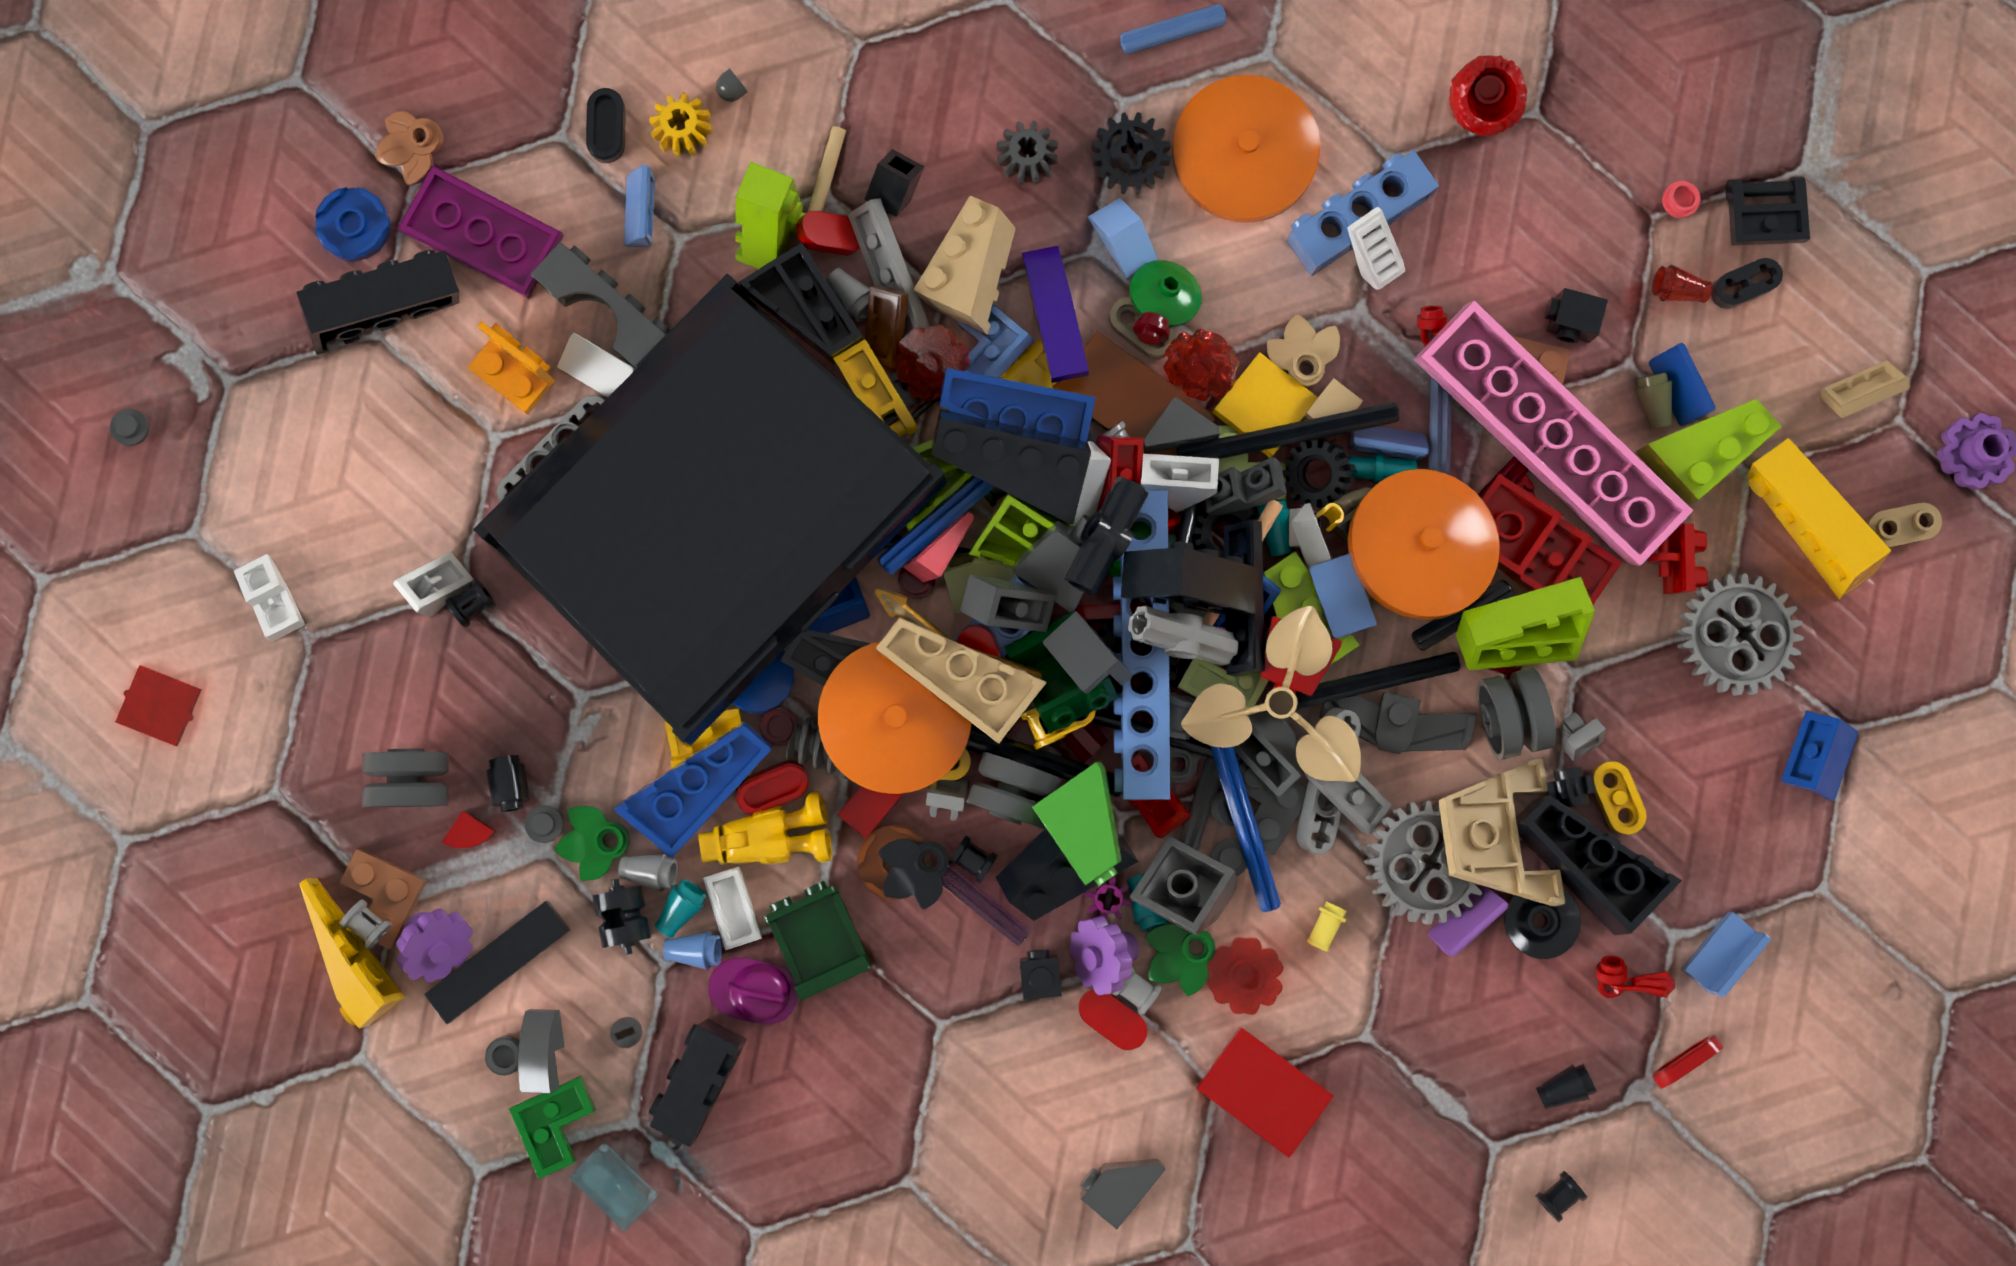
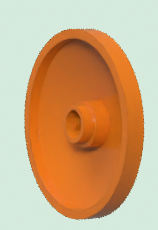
[1172,75,1320,223]
[1348,469,1500,620]
[818,641,972,794]

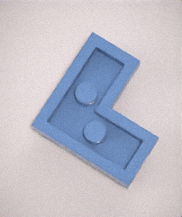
[955,304,1034,378]

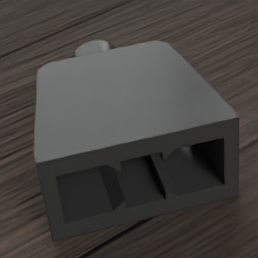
[1013,515,1090,612]

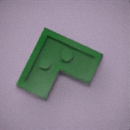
[508,1075,596,1179]

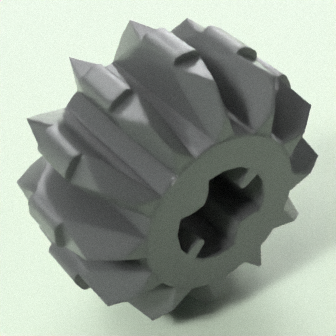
[997,120,1058,185]

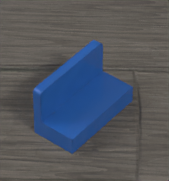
[1781,711,1858,801]

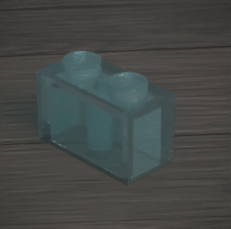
[569,1143,659,1232]

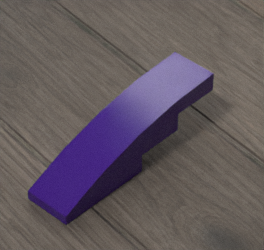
[1022,246,1089,383]

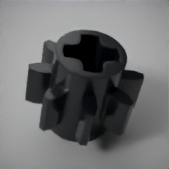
[1546,766,1596,808]

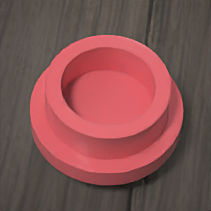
[1662,181,1701,218]

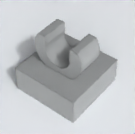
[1562,712,1606,762]
[926,779,969,821]

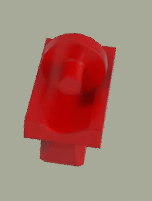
[1648,523,1708,595]

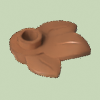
[376,111,443,185]

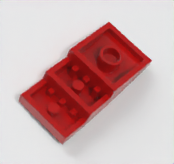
[1482,474,1623,605]

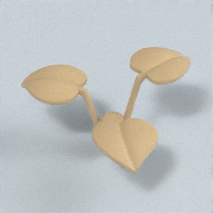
[1181,606,1361,782]

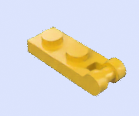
[833,339,919,437]

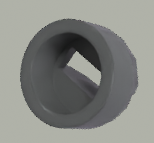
[716,68,748,102]
[610,1017,643,1048]

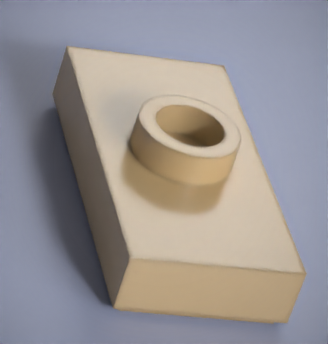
[1820,360,1909,418]

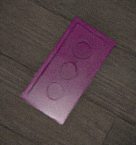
[397,165,564,299]

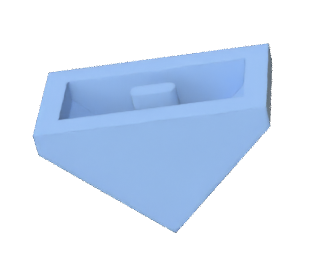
[1088,198,1158,280]

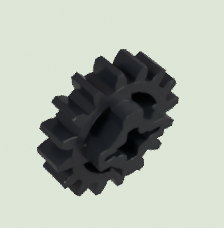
[1091,112,1171,195]

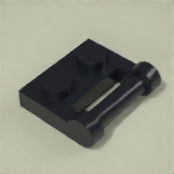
[1725,176,1810,246]

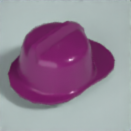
[708,958,798,1025]

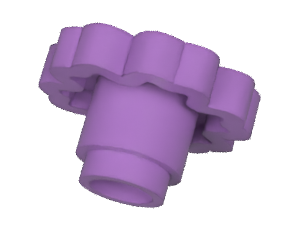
[1937,413,2016,490]
[396,909,473,983]
[1070,916,1139,995]

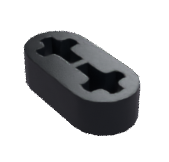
[1710,258,1783,309]

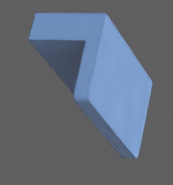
[1309,553,1377,639]
[1681,912,1772,997]

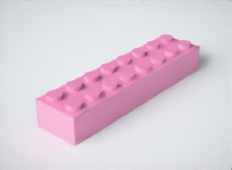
[1413,301,1694,566]

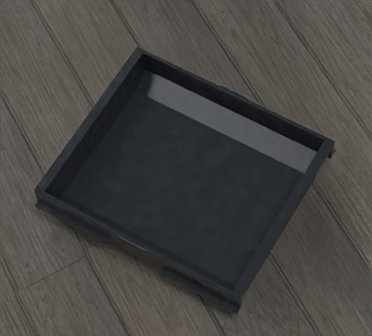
[473,273,948,745]

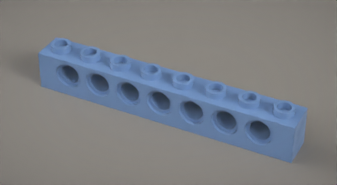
[1113,490,1170,800]

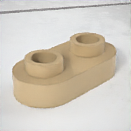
[1865,503,1942,548]

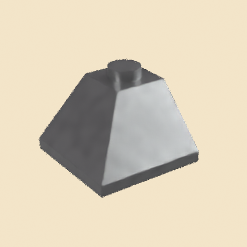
[1130,836,1237,935]

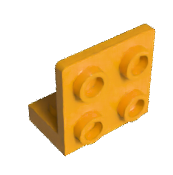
[467,321,555,415]

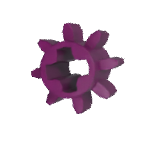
[1085,876,1132,920]

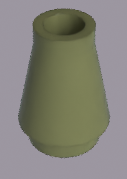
[1635,372,1673,429]

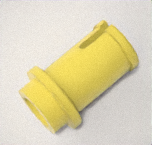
[1306,901,1347,952]

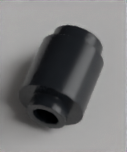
[486,755,530,812]

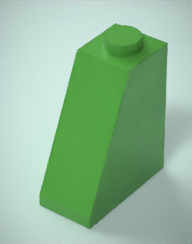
[1032,762,1122,886]

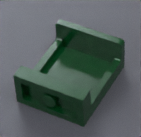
[1004,612,1118,734]
[763,881,873,1001]

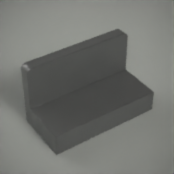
[1043,611,1133,694]

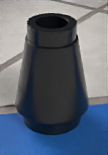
[1536,1063,1597,1109]

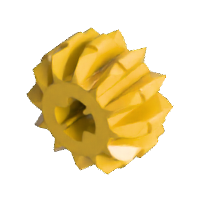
[649,92,713,158]

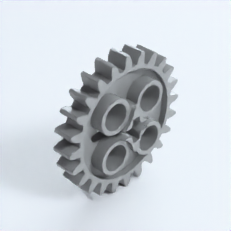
[1676,573,1804,696]
[1364,801,1482,924]

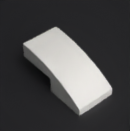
[234,554,305,642]

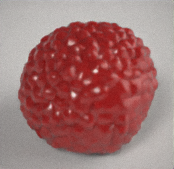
[1449,55,1528,136]

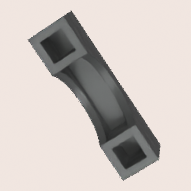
[530,242,670,369]

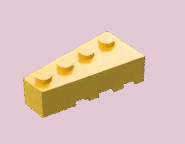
[1746,438,1891,600]

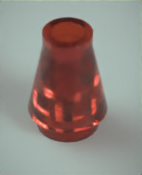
[1652,265,1712,303]

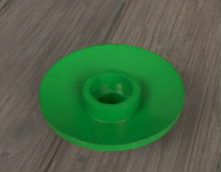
[1129,260,1202,327]

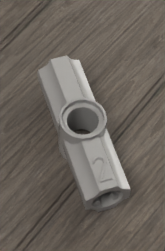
[1128,606,1238,665]

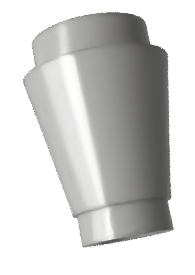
[826,268,870,322]
[618,854,678,892]

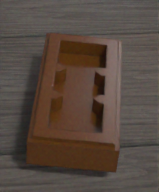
[865,285,908,368]

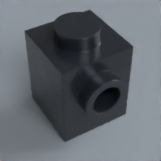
[864,149,925,217]
[1544,288,1608,343]
[1020,949,1062,1000]

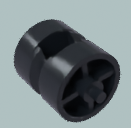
[592,879,651,955]

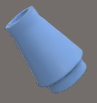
[663,932,722,970]

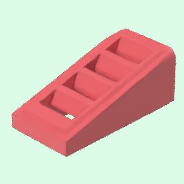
[903,512,974,582]

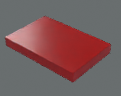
[1196,1026,1334,1158]

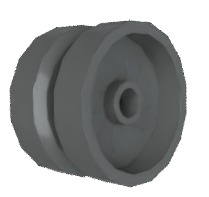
[1477,667,1556,760]
[362,749,449,807]
[967,752,1062,829]

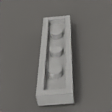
[847,198,934,352]

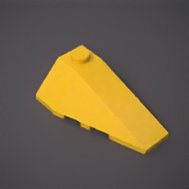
[299,878,406,1029]

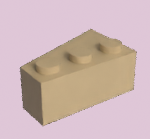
[913,196,1016,335]

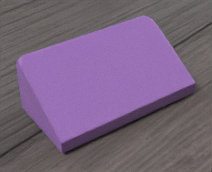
[1428,885,1509,957]

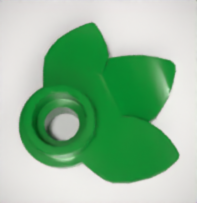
[554,806,630,881]
[1145,924,1215,996]

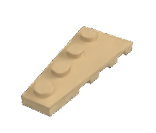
[876,617,1047,744]

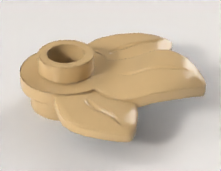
[1266,314,1340,387]

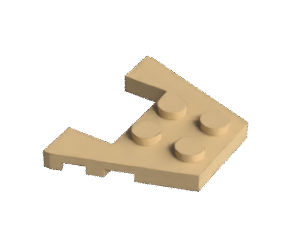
[1438,758,1565,906]

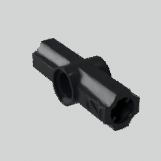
[1064,477,1149,595]

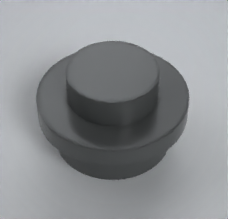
[110,408,149,446]
[525,805,563,843]
[1211,840,1247,876]

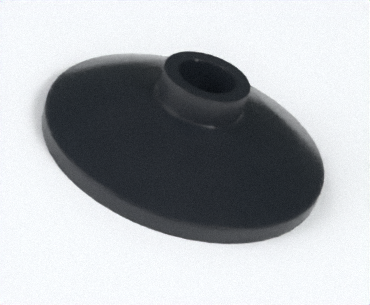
[1504,889,1581,959]

